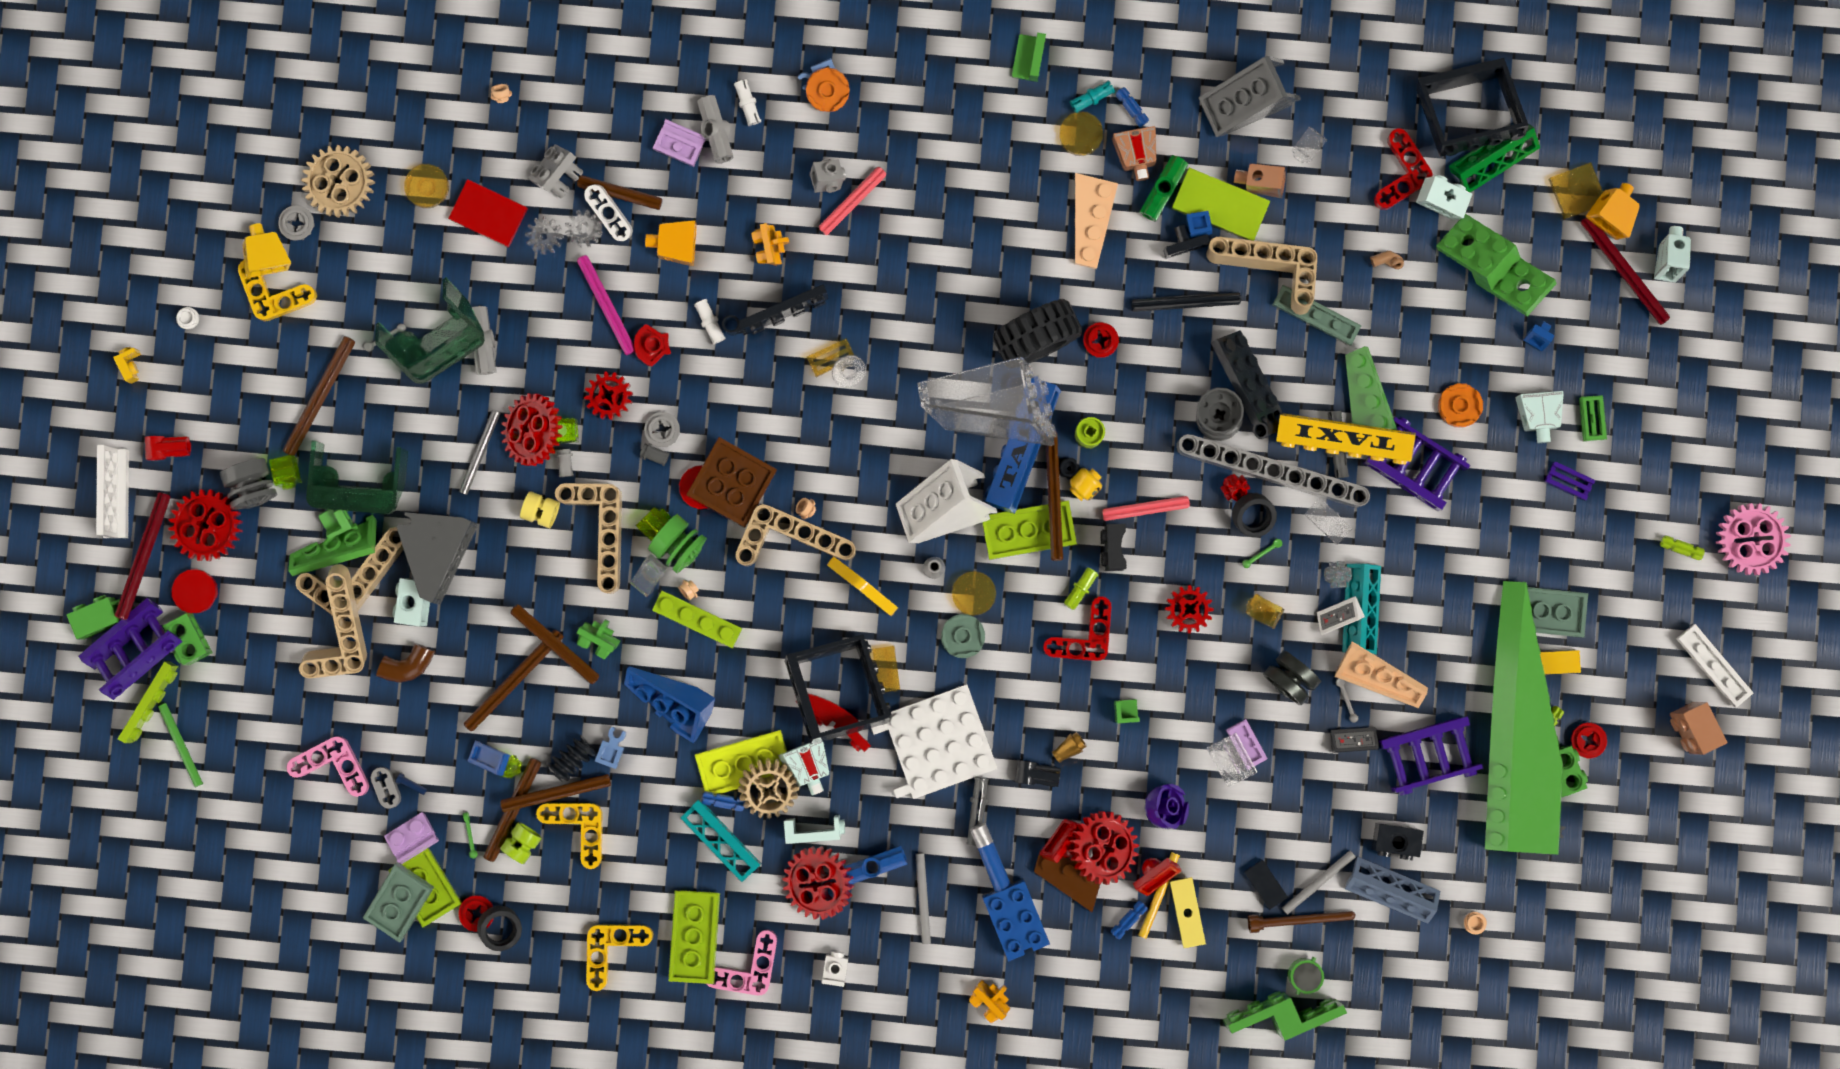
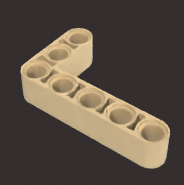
[1206,237,1317,315]
[555,483,622,594]
[736,504,856,566]
[296,527,404,620]
[299,564,367,678]

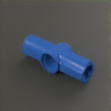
[843,846,908,884]

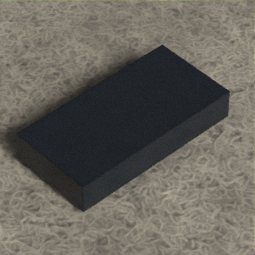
[1244,860,1288,910]

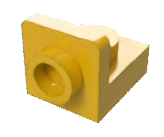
[113,347,141,384]

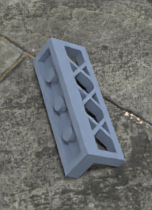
[1345,857,1441,924]

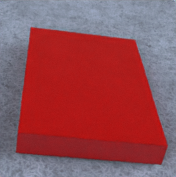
[448,179,528,248]

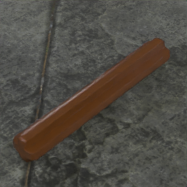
[577,175,663,210]

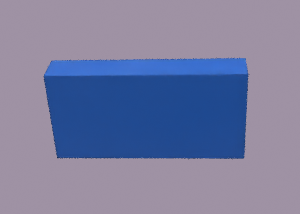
[468,740,510,776]

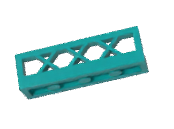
[1342,564,1381,655]
[680,799,762,882]

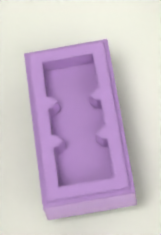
[1226,719,1268,769]

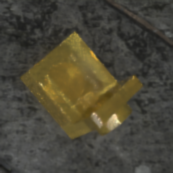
[1246,594,1285,629]

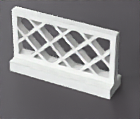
[96,445,129,538]

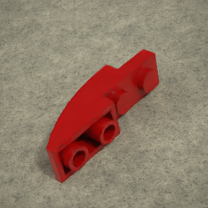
[795,693,871,752]

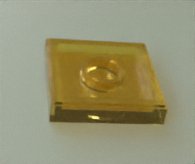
[1548,162,1603,220]

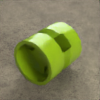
[1075,417,1105,449]
[500,822,542,865]

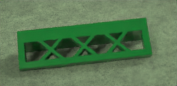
[1449,124,1541,193]

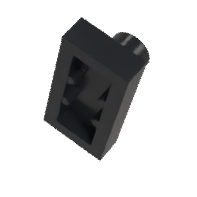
[1163,224,1210,259]

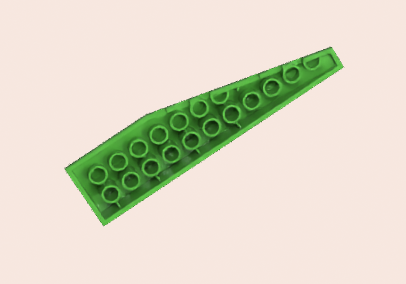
[1485,581,1563,855]

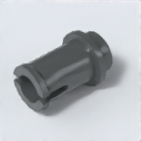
[640,443,670,466]

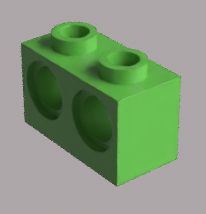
[163,613,213,665]
[1559,746,1588,798]

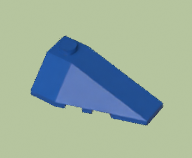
[624,666,715,743]

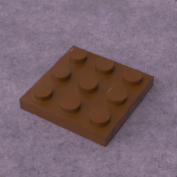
[686,437,777,528]

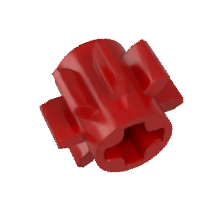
[1220,474,1250,501]

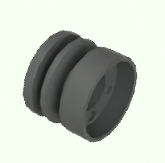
[1196,388,1244,441]
[219,458,278,510]

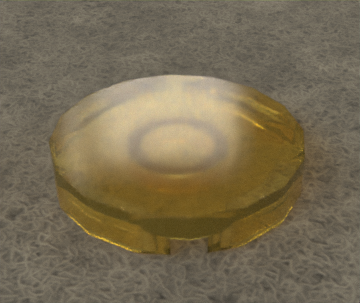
[1059,112,1103,156]
[404,164,449,209]
[952,571,996,616]

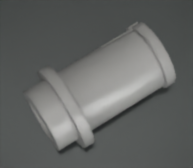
[555,449,574,477]

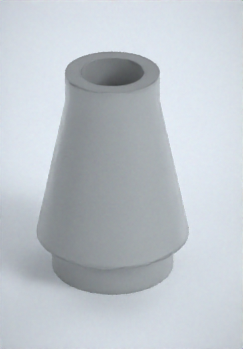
[923,557,945,579]

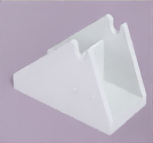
[896,459,997,543]

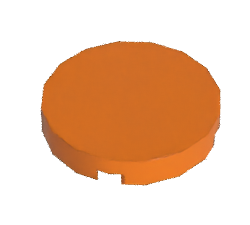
[806,67,850,112]
[1438,383,1483,428]

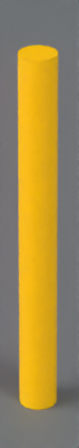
[1138,852,1180,939]

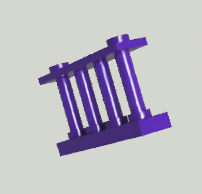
[1363,417,1471,512]
[78,598,183,700]
[1378,716,1483,796]

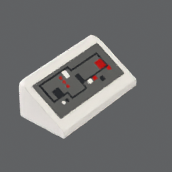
[1317,596,1365,635]

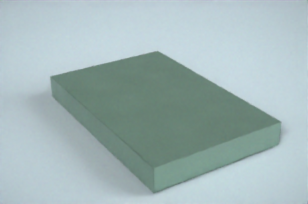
[1528,587,1588,638]
[363,862,434,943]

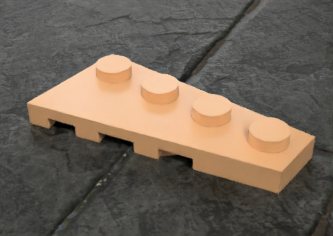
[1075,173,1118,269]
[1335,641,1428,708]

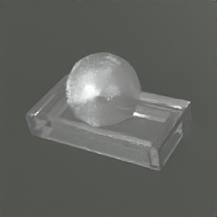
[630,554,667,597]

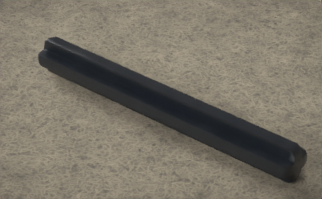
[1131,292,1241,312]

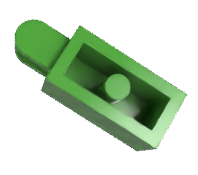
[67,595,135,640]

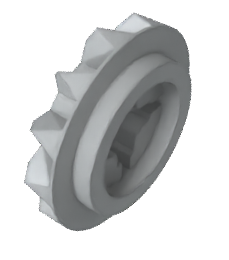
[278,205,315,241]
[644,412,680,447]

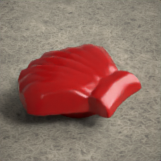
[634,324,671,366]

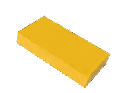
[1540,650,1581,674]

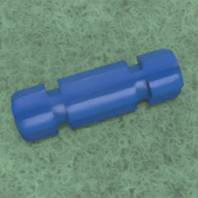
[1116,87,1149,127]
[701,791,745,811]
[1111,901,1148,939]

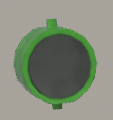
[1288,956,1324,995]

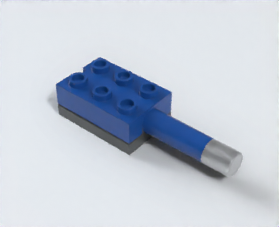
[970,823,1050,962]

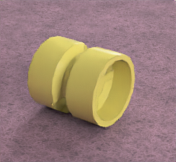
[520,491,560,529]

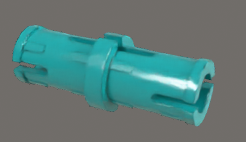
[1070,80,1115,113]

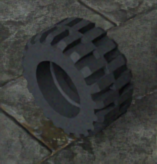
[993,299,1082,369]

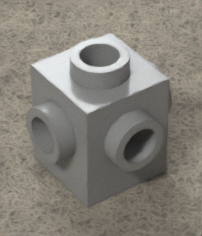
[810,159,846,193]

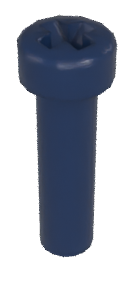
[395,773,427,795]

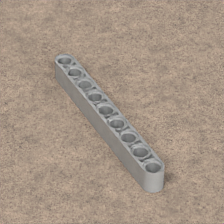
[1176,434,1370,507]

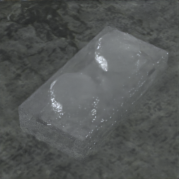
[1304,498,1353,545]

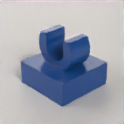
[1186,211,1212,238]
[1523,321,1555,351]

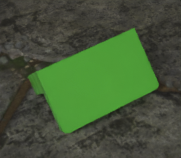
[1012,32,1046,82]

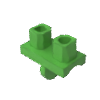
[577,619,620,659]

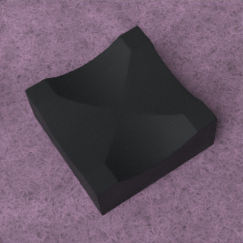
[1100,524,1127,571]

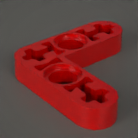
[1374,128,1433,210]
[1043,596,1112,661]

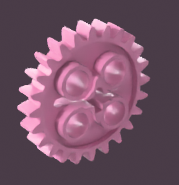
[1716,503,1791,575]

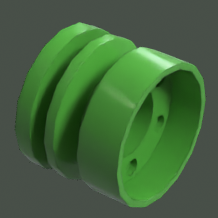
[648,514,707,574]

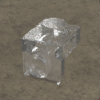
[1291,127,1327,164]

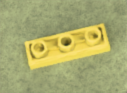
[1169,877,1206,948]

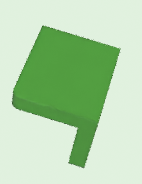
[319,503,353,539]
[1114,699,1140,723]

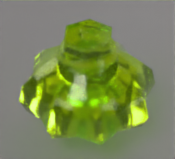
[501,755,523,779]

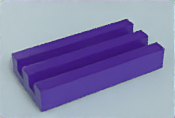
[1544,461,1595,501]

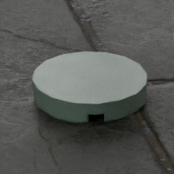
[941,614,985,658]

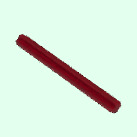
[1580,218,1670,325]
[115,492,171,620]

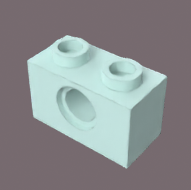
[392,578,430,626]

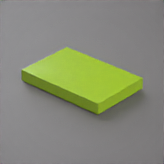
[388,848,462,928]

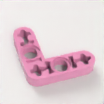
[287,736,369,797]
[707,930,777,996]

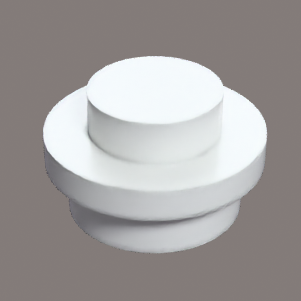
[176,307,199,329]

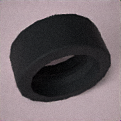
[1232,493,1277,538]
[477,905,522,951]

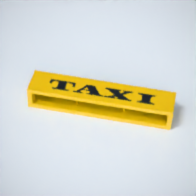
[1276,413,1416,465]

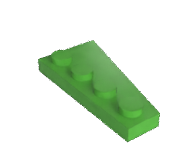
[1345,346,1397,430]
[288,515,377,576]

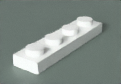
[1676,624,1753,707]

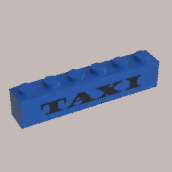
[985,378,1061,514]

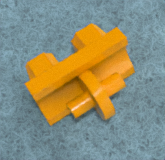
[751,223,790,266]
[969,980,1011,1023]

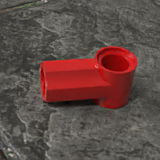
[144,436,191,460]

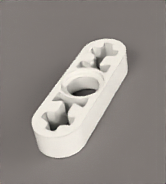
[584,184,633,241]

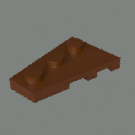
[1034,850,1100,912]

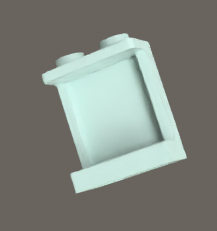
[784,815,845,844]

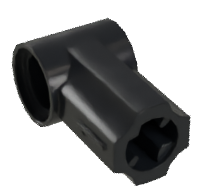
[1015,760,1061,787]

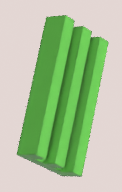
[1579,395,1607,442]

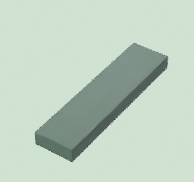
[1272,285,1362,346]

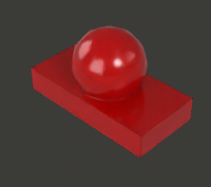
[1039,819,1080,863]
[1133,858,1182,896]

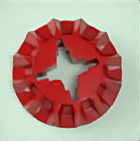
[1083,322,1119,358]
[1570,723,1607,758]
[458,895,494,932]

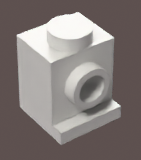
[822,951,849,987]

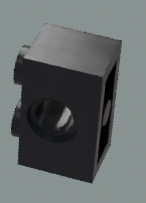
[1372,823,1424,861]

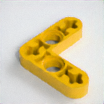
[238,260,317,321]
[827,556,898,616]
[536,803,603,869]
[586,924,653,991]

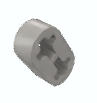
[371,767,401,809]

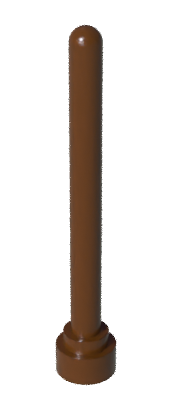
[1248,911,1356,933]

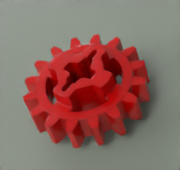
[584,372,633,420]
[1164,585,1214,634]

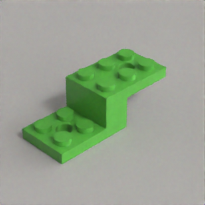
[1436,214,1557,317]
[1223,991,1347,1041]

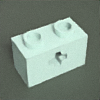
[1416,175,1472,220]

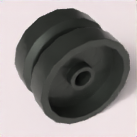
[1263,650,1321,706]

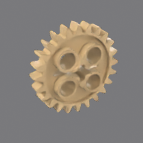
[301,145,375,218]

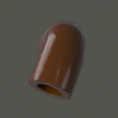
[376,643,435,683]

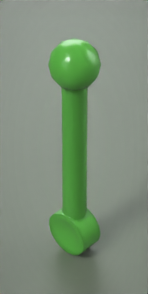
[1242,539,1282,568]
[463,812,478,859]

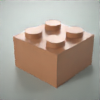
[1669,702,1728,755]

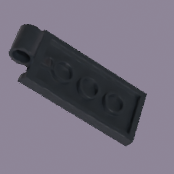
[722,284,828,336]
[1211,330,1282,439]

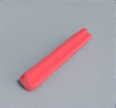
[819,167,886,235]
[1102,496,1190,521]

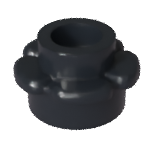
[1059,458,1080,479]

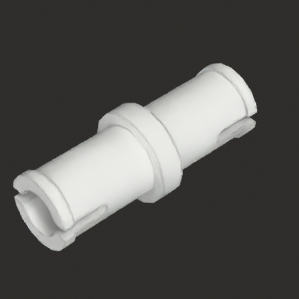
[734,79,761,126]
[694,299,726,345]

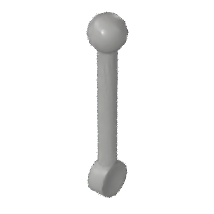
[364,324,406,352]
[1335,678,1358,723]

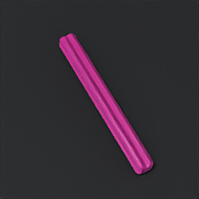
[577,255,635,355]

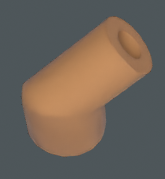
[1370,250,1404,270]

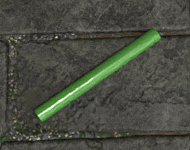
[158,703,203,788]

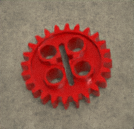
[501,393,563,466]
[168,489,243,562]
[1069,811,1139,885]
[782,846,854,920]

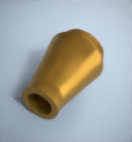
[1052,732,1087,763]

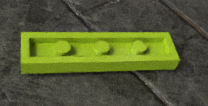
[652,591,743,648]
[118,661,179,744]

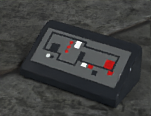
[1330,727,1379,753]

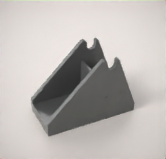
[1198,56,1301,137]
[397,512,479,605]

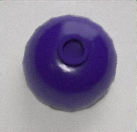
[1144,784,1189,830]

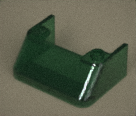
[375,277,485,384]
[306,440,408,514]

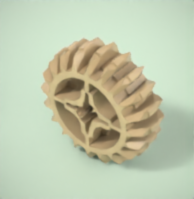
[738,758,799,819]

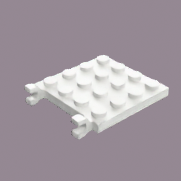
[871,685,997,799]

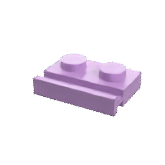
[653,119,706,167]
[384,812,439,864]

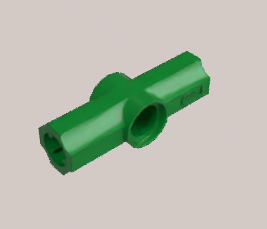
[1139,155,1188,222]

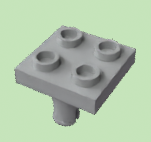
[528,144,583,198]

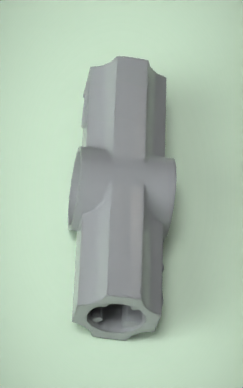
[697,95,734,164]
[467,306,496,375]

